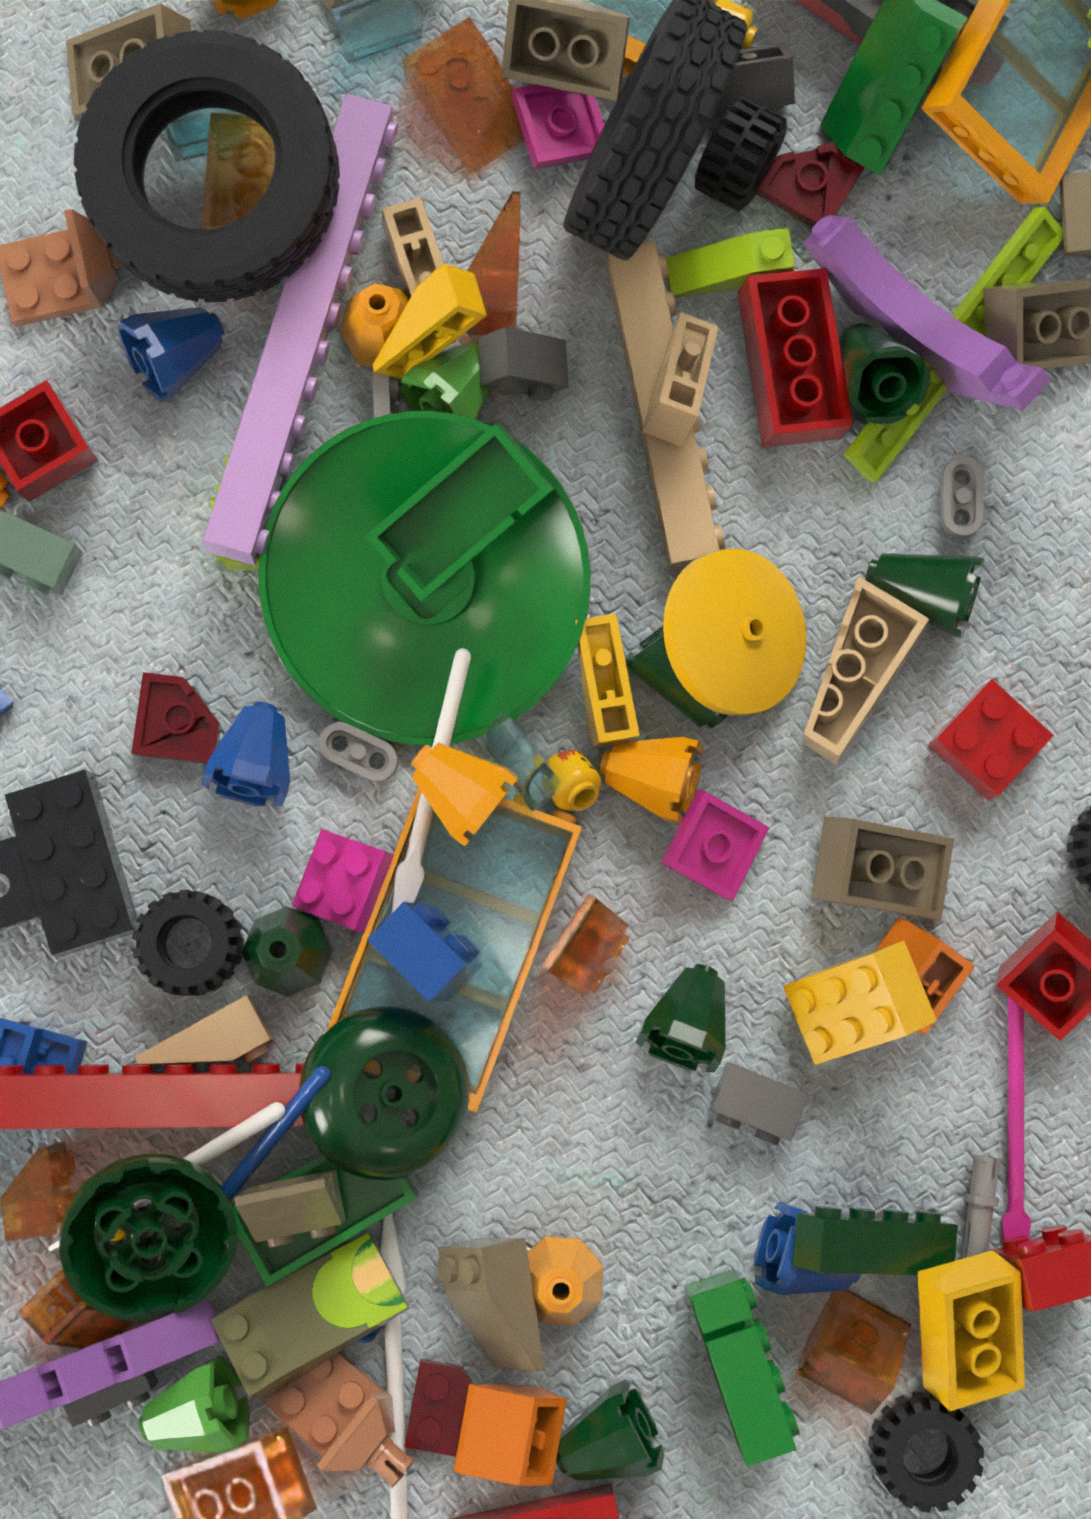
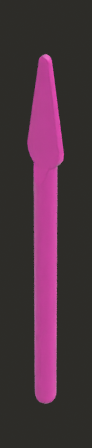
[1001,996,1031,1240]

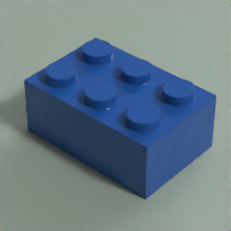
[367,901,483,1002]

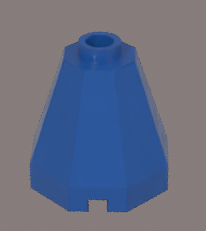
[118,307,224,402]
[201,701,290,806]
[754,1202,861,1295]

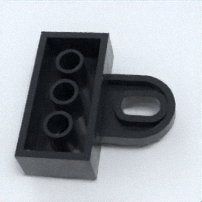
[0,770,139,956]

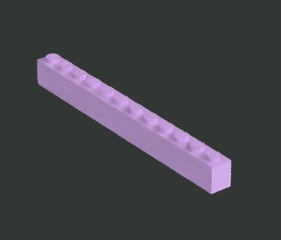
[202,93,398,566]

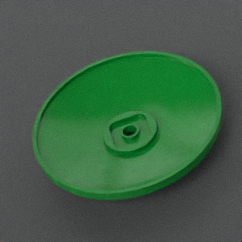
[258,411,591,745]

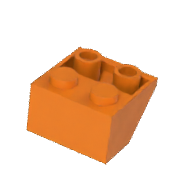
[874,917,975,1034]
[454,1384,567,1486]

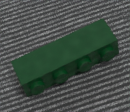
[793,1206,958,1275]

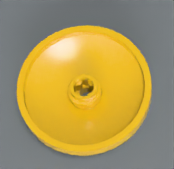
[663,549,807,716]

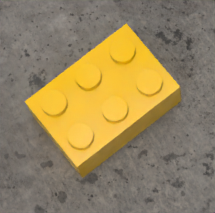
[783,940,937,1065]
[918,1250,1025,1411]

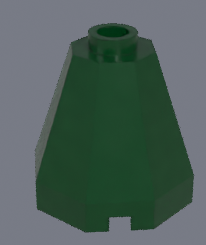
[242,906,333,997]
[635,964,726,1073]
[556,1380,665,1481]

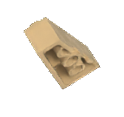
[803,576,929,766]

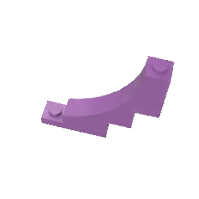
[802,215,1051,410]
[0,1299,221,1430]

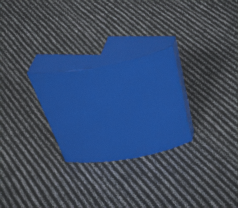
[0,1018,87,1073]

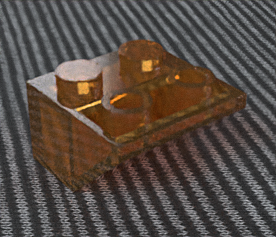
[0,1141,76,1242]
[18,1268,135,1349]

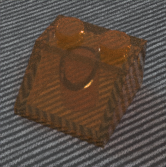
[796,1289,912,1415]

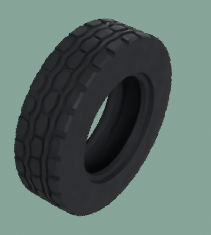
[563,0,747,260]
[73,30,340,303]

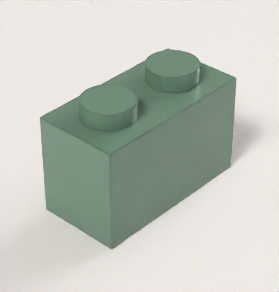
[0,510,83,596]

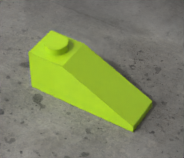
[666,228,795,298]

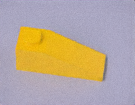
[373,263,487,380]
[575,613,640,749]

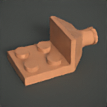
[0,209,124,327]
[264,1352,415,1488]

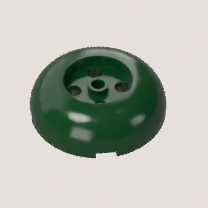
[299,1006,470,1180]
[59,1154,238,1321]

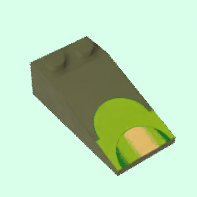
[211,1233,410,1398]

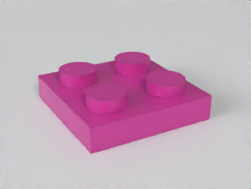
[511,85,604,170]
[661,789,769,902]
[291,829,394,934]

